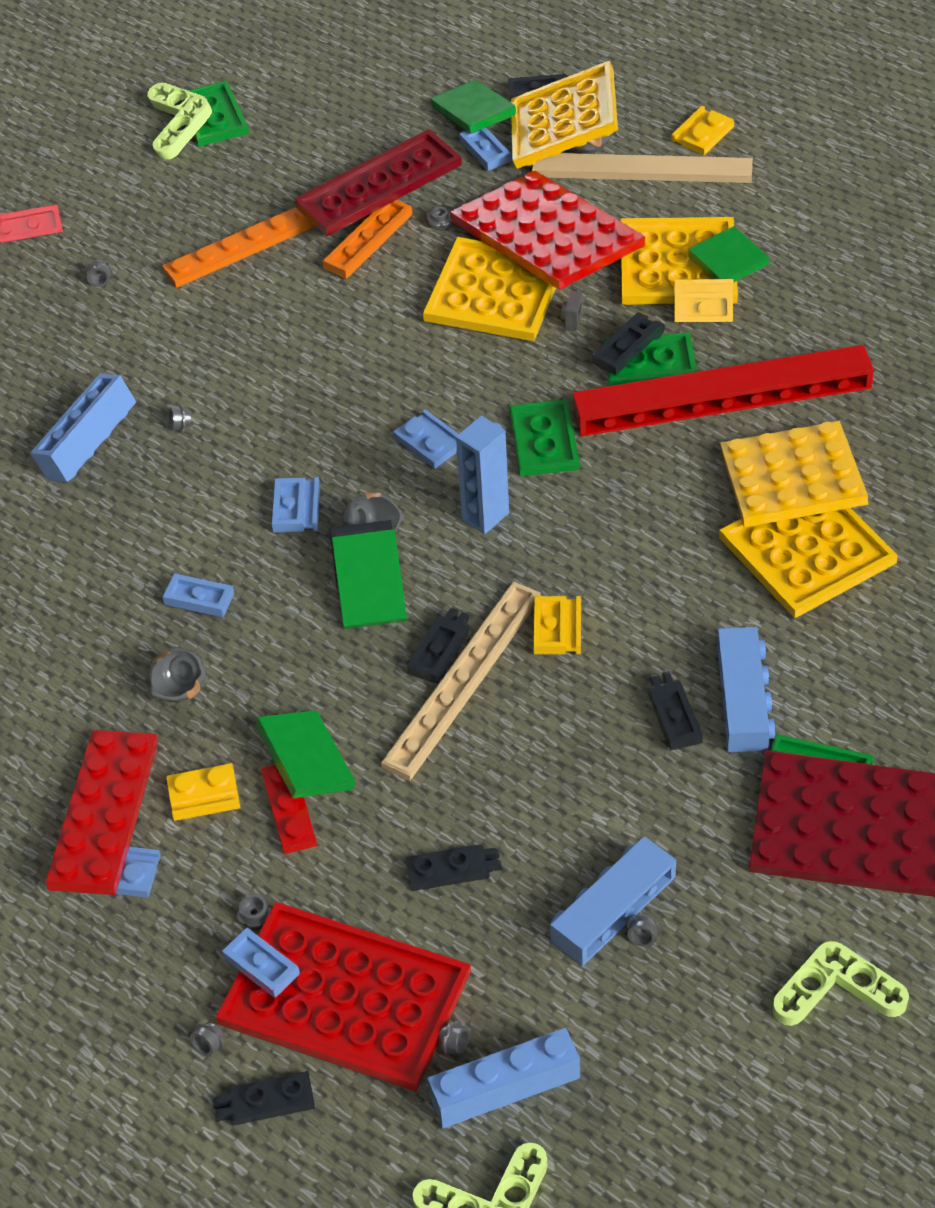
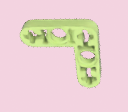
[147,83,212,159]
[773,941,909,1026]
[413,1142,547,1208]

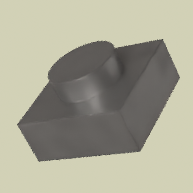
[561,291,583,331]

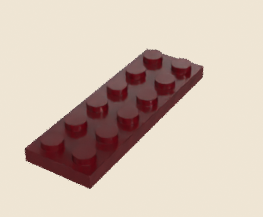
[294,129,462,236]

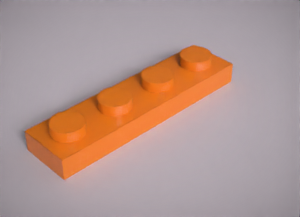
[323,200,412,279]

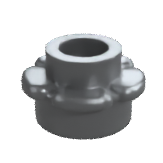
[426,206,452,230]
[85,260,113,287]
[168,404,191,433]
[237,894,271,928]
[627,914,661,947]
[438,1021,470,1057]
[190,1022,224,1057]

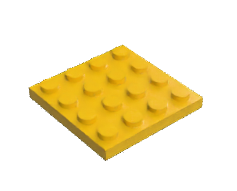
[511,61,618,169]
[621,217,738,305]
[423,237,556,342]
[720,421,868,527]
[719,508,898,619]

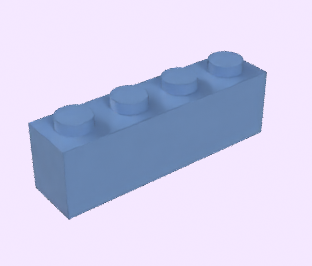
[30,373,136,482]
[456,415,509,534]
[717,627,775,752]
[550,836,676,967]
[428,1028,580,1128]

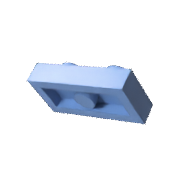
[459,128,511,171]
[163,573,234,617]
[222,928,300,998]

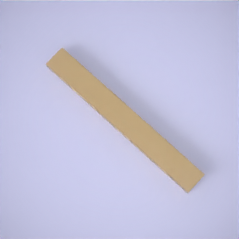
[532,153,753,183]
[381,581,541,781]

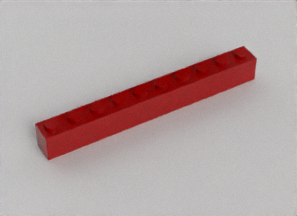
[573,345,874,437]

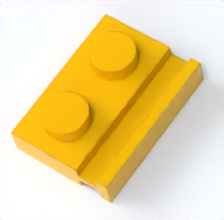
[671,106,734,155]
[674,279,733,322]
[534,596,581,655]
[166,763,240,821]

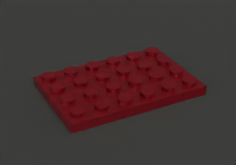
[749,750,935,897]

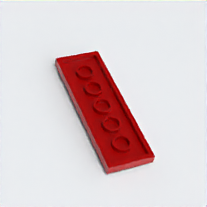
[46,730,158,895]

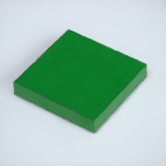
[688,226,769,283]

